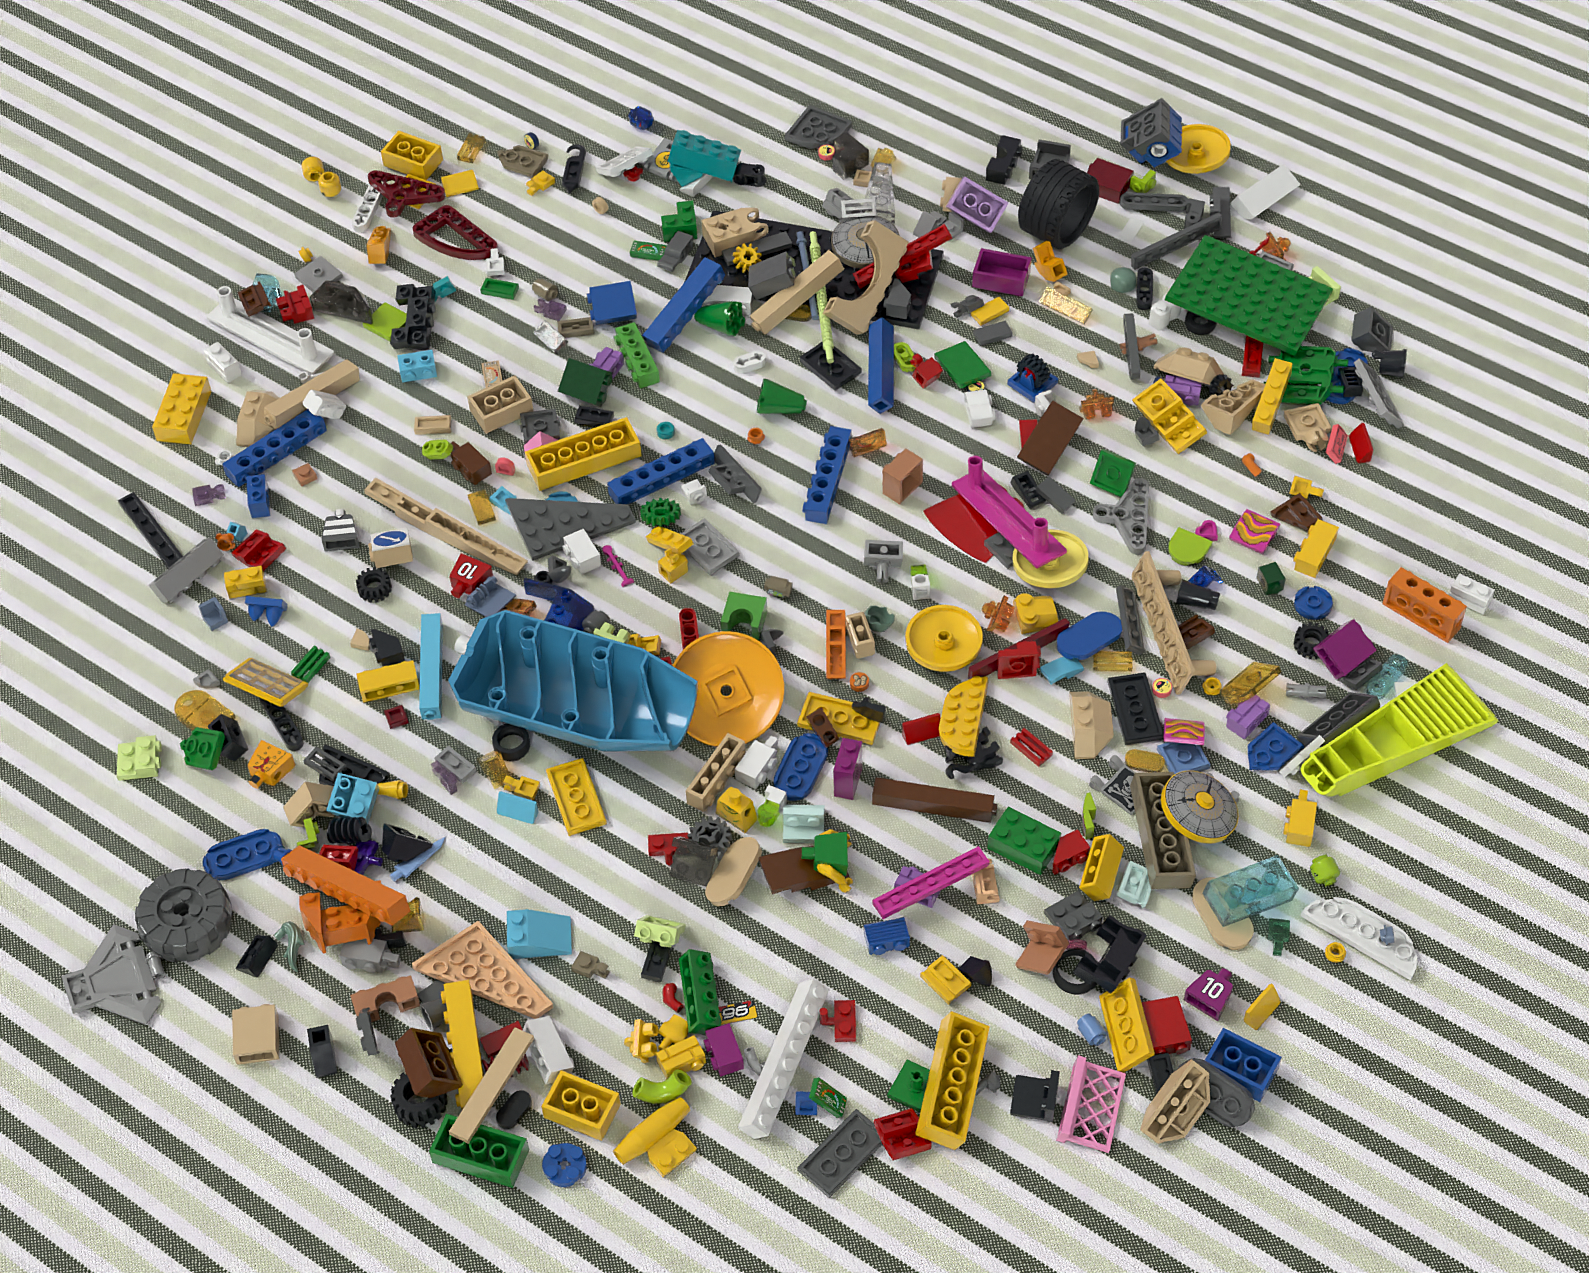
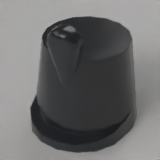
[1372,349,1407,378]

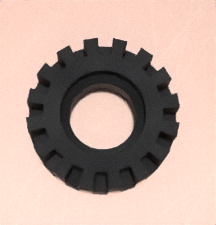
[356,567,392,603]
[1293,622,1330,659]

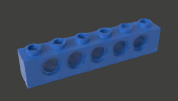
[222,409,327,487]
[802,426,852,524]
[607,438,715,505]

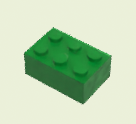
[987,806,1062,875]

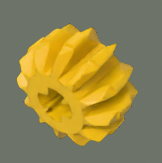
[732,243,762,273]

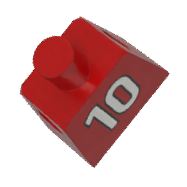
[449,553,493,598]

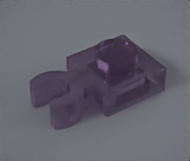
[533,299,567,321]
[192,484,226,506]
[431,760,457,795]

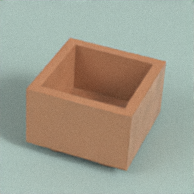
[882,448,923,504]

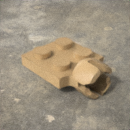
[1284,403,1331,452]

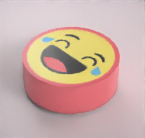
[818,145,835,161]
[1152,678,1172,698]

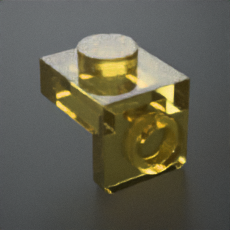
[870,148,896,173]

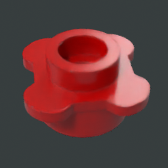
[623,166,643,182]

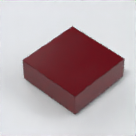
[384,705,409,729]

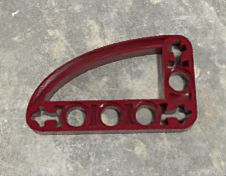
[412,205,498,260]

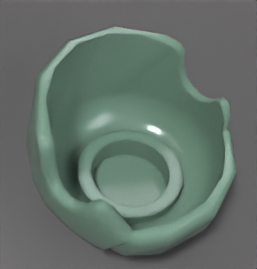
[1110,267,1136,293]
[864,605,895,632]

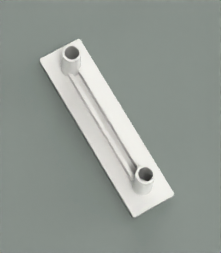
[206,286,334,375]

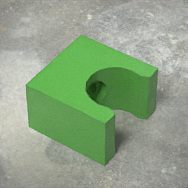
[721,591,767,641]

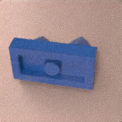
[245,596,288,627]

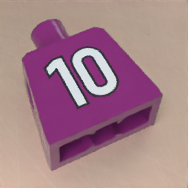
[1184,968,1233,1021]

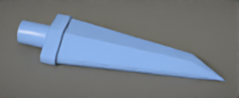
[390,836,446,882]

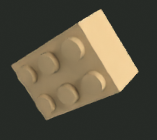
[467,375,534,434]

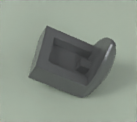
[1135,416,1160,446]
[548,555,571,583]
[760,629,784,658]

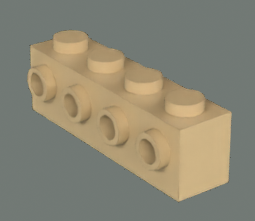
[686,733,746,812]

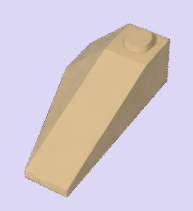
[1201,380,1265,435]

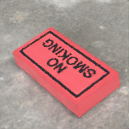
[1326,424,1348,464]

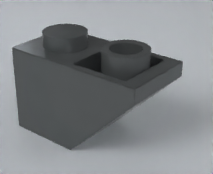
[884,279,911,319]

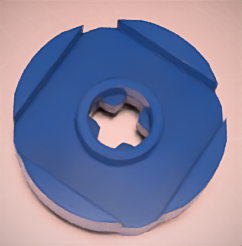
[542,1143,587,1187]

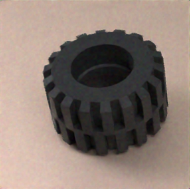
[390,1072,448,1128]

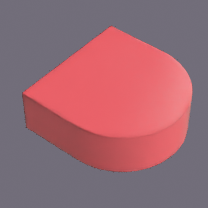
[495,457,515,476]

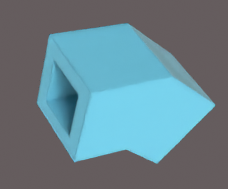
[226,522,248,541]

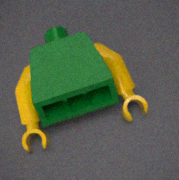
[801,829,853,893]

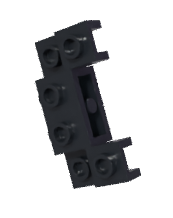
[390,284,436,350]
[1073,914,1147,994]

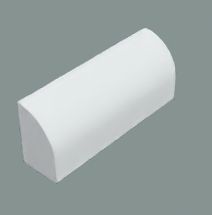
[1230,164,1300,219]

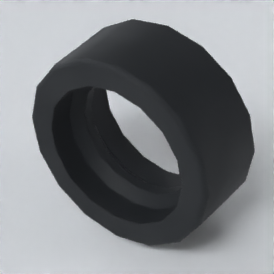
[492,723,530,761]

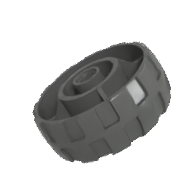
[135,868,233,963]

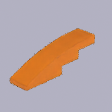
[826,610,846,679]

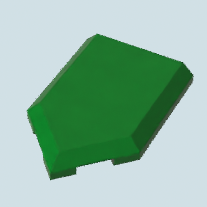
[179,727,225,771]

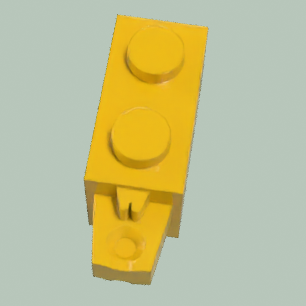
[1283,789,1317,847]

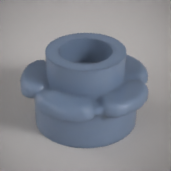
[1380,925,1395,945]

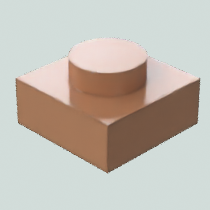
[292,463,317,487]

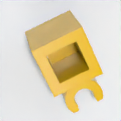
[658,547,688,584]

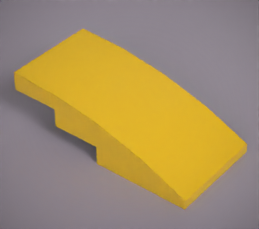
[1132,379,1207,454]

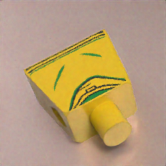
[715,787,758,833]

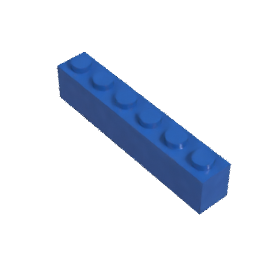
[642,257,725,353]

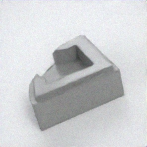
[193,669,221,688]

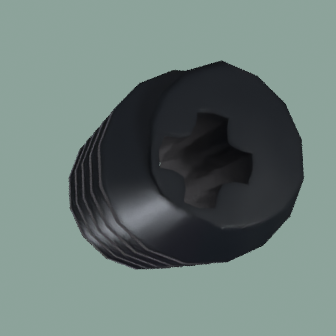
[327,817,372,844]

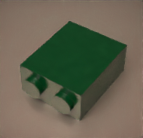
[557,358,613,406]

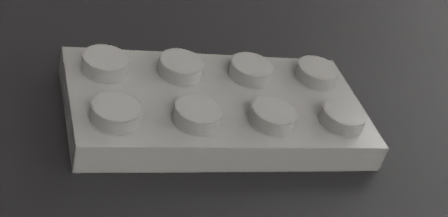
[1354,358,1404,429]

